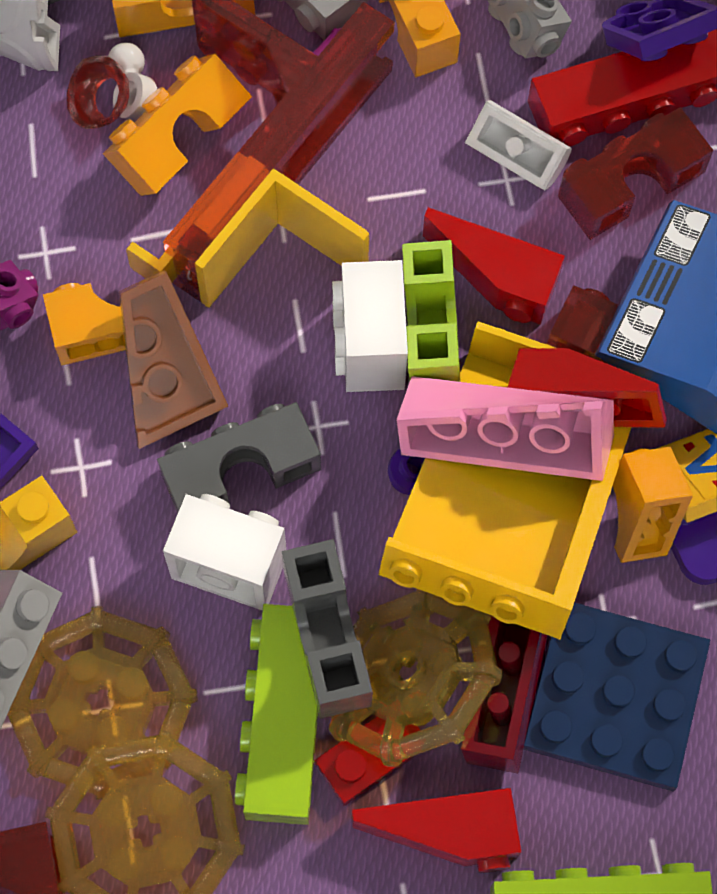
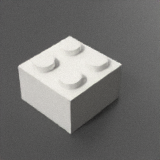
[332,260,408,392]
[163,494,286,611]

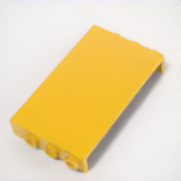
[378,321,631,639]

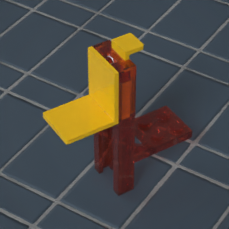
[126,0,395,308]

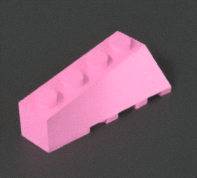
[396,376,614,481]

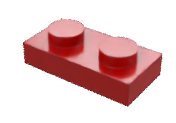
[314,701,430,806]

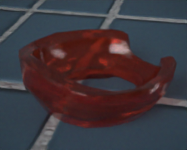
[67,55,130,129]

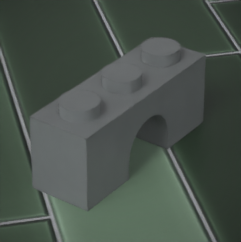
[157,402,321,513]
[282,539,373,719]

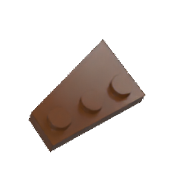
[119,270,229,449]

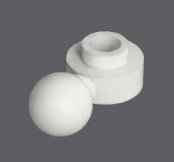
[107,42,157,122]

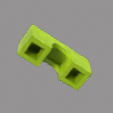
[402,240,461,382]

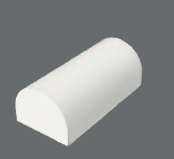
[465,100,571,191]

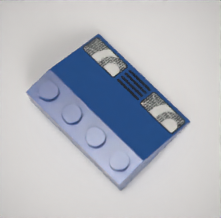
[595,200,717,434]

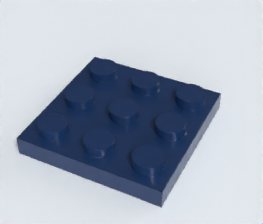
[523,603,711,792]

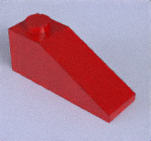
[423,207,565,325]
[507,348,667,428]
[351,788,521,873]

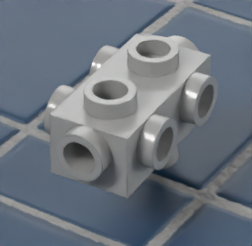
[488,0,572,59]

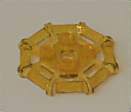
[329,589,503,767]
[7,606,198,800]
[45,730,245,894]

